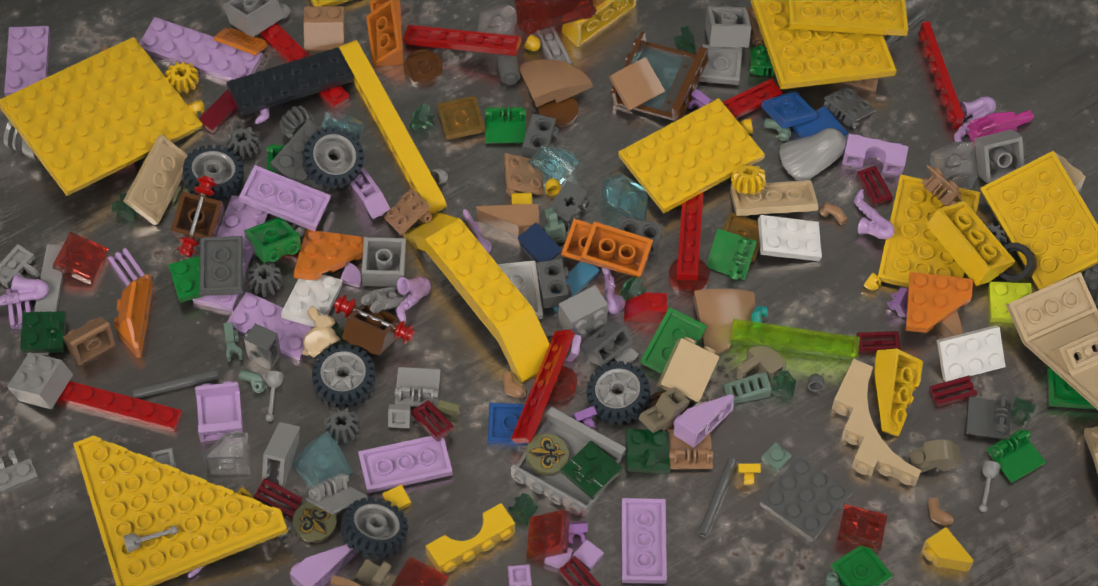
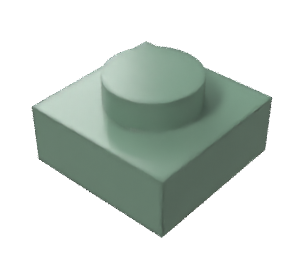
[761,442,792,473]

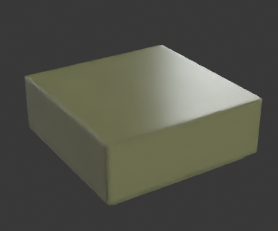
[437,400,460,421]

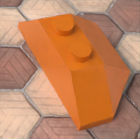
[114,274,153,358]

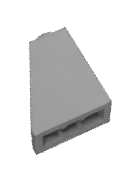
[262,422,300,489]

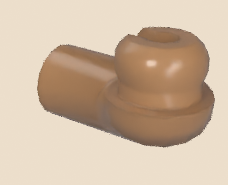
[819,202,849,226]
[502,372,527,399]
[928,498,954,526]

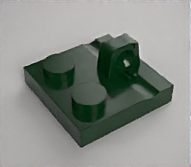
[20,311,66,354]
[625,428,670,474]
[561,441,622,500]

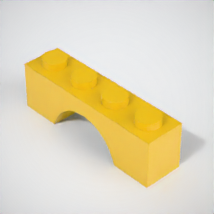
[426,503,515,575]

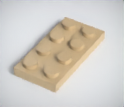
[123,135,187,225]
[730,180,818,216]

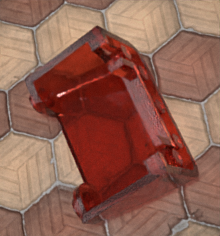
[514,0,597,34]

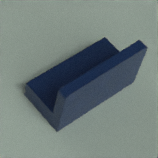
[517,223,562,263]

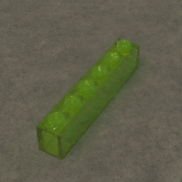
[728,319,860,362]

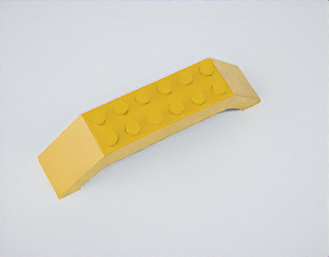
[403,212,549,384]

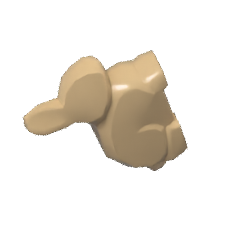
[302,306,340,358]

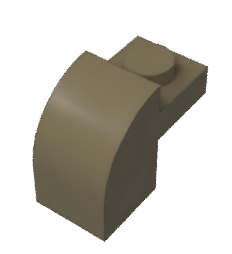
[736,346,787,383]
[639,387,690,433]
[909,440,963,473]
[353,559,397,586]

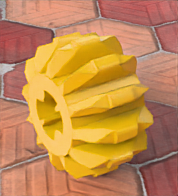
[165,60,199,95]
[731,164,766,196]

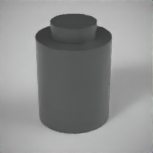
[497,55,520,85]

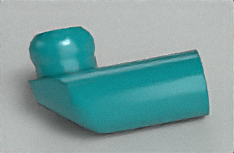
[751,305,768,333]

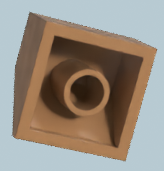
[304,6,345,53]
[63,316,116,366]

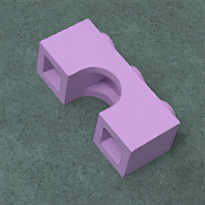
[842,134,909,177]

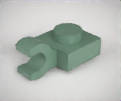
[543,208,567,244]
[224,322,243,362]

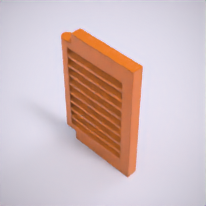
[213,28,268,55]

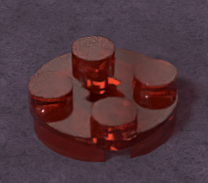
[668,259,710,296]
[535,366,577,404]

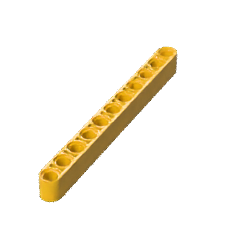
[338,40,447,214]

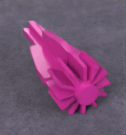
[967,110,1034,147]

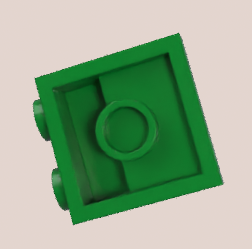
[244,218,301,263]

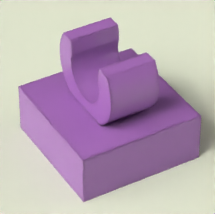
[688,89,712,111]
[887,287,908,317]
[571,406,597,429]
[564,521,588,543]

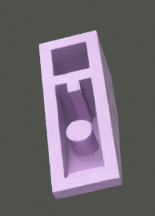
[350,166,390,219]
[674,394,734,448]
[290,544,357,586]

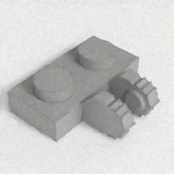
[0,244,40,288]
[0,449,39,495]

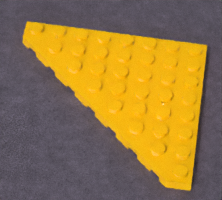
[73,435,289,586]

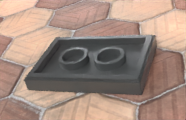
[200,236,243,296]

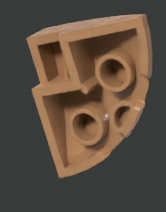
[518,59,593,107]
[693,289,755,355]

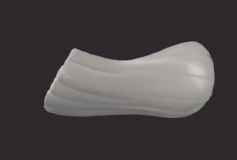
[779,128,847,181]

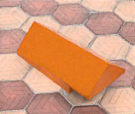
[366,0,403,67]
[561,219,653,278]

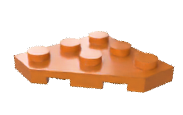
[294,229,364,281]
[906,272,973,333]

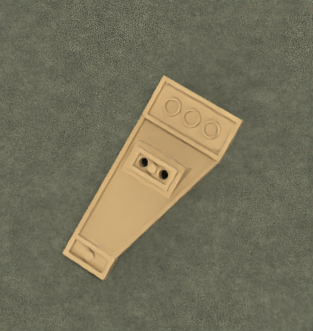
[1006,272,1098,410]

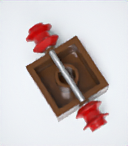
[171,176,225,258]
[334,295,416,355]

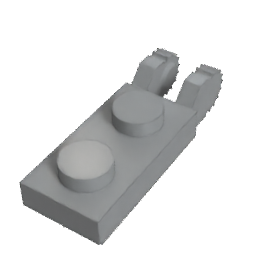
[361,286,408,313]

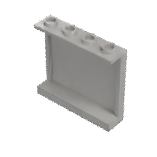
[511,407,626,517]

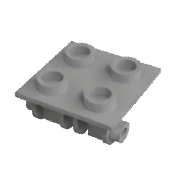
[395,367,441,408]
[306,473,367,514]

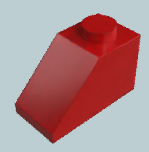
[624,292,667,323]

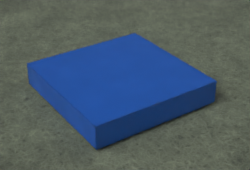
[761,91,817,129]
[792,106,849,139]
[488,403,528,446]

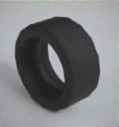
[999,243,1036,283]

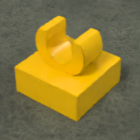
[737,464,761,485]

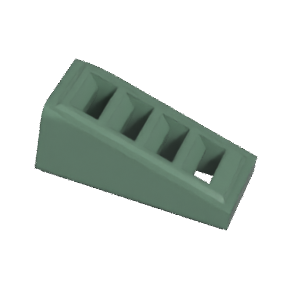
[724,372,771,404]

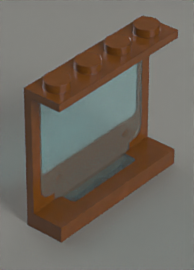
[610,31,709,121]

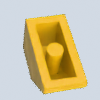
[922,527,974,572]

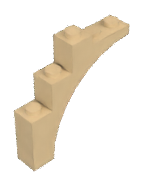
[832,359,921,486]

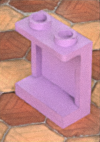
[195,381,244,442]

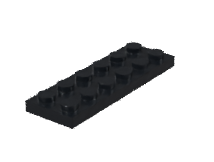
[227,47,354,116]

